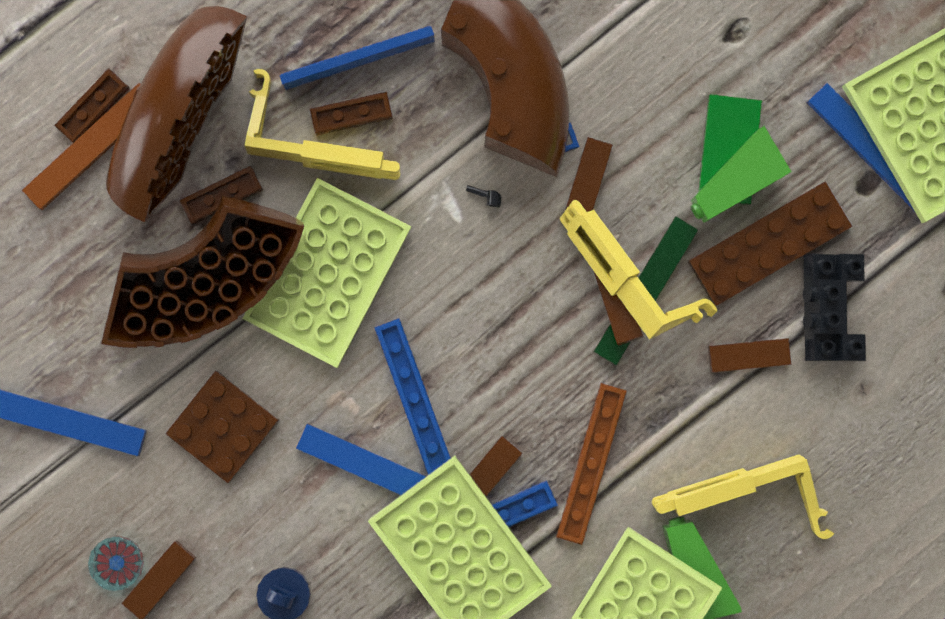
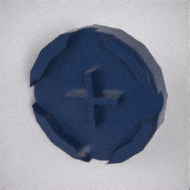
[256,567,311,619]

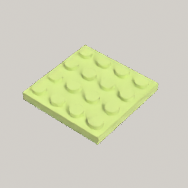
[571,527,722,619]

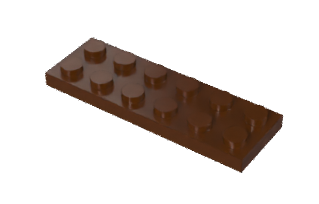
[688,181,852,306]

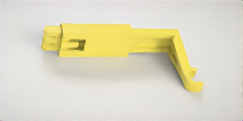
[244,69,400,180]
[560,200,717,339]
[652,455,834,539]

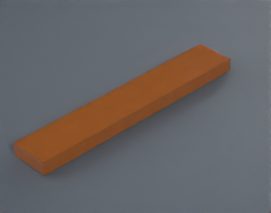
[22,83,140,210]
[556,383,627,545]

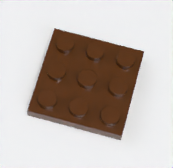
[165,371,279,483]

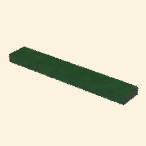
[593,216,698,365]

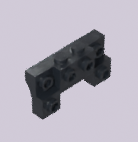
[803,254,866,361]

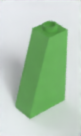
[690,126,792,223]
[663,517,742,619]

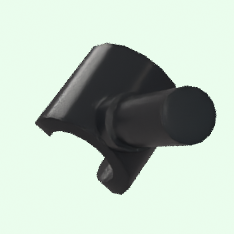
[466,185,501,207]

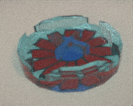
[88,536,144,591]

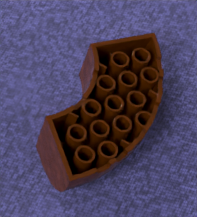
[441,0,569,177]
[106,6,247,223]
[101,195,304,348]

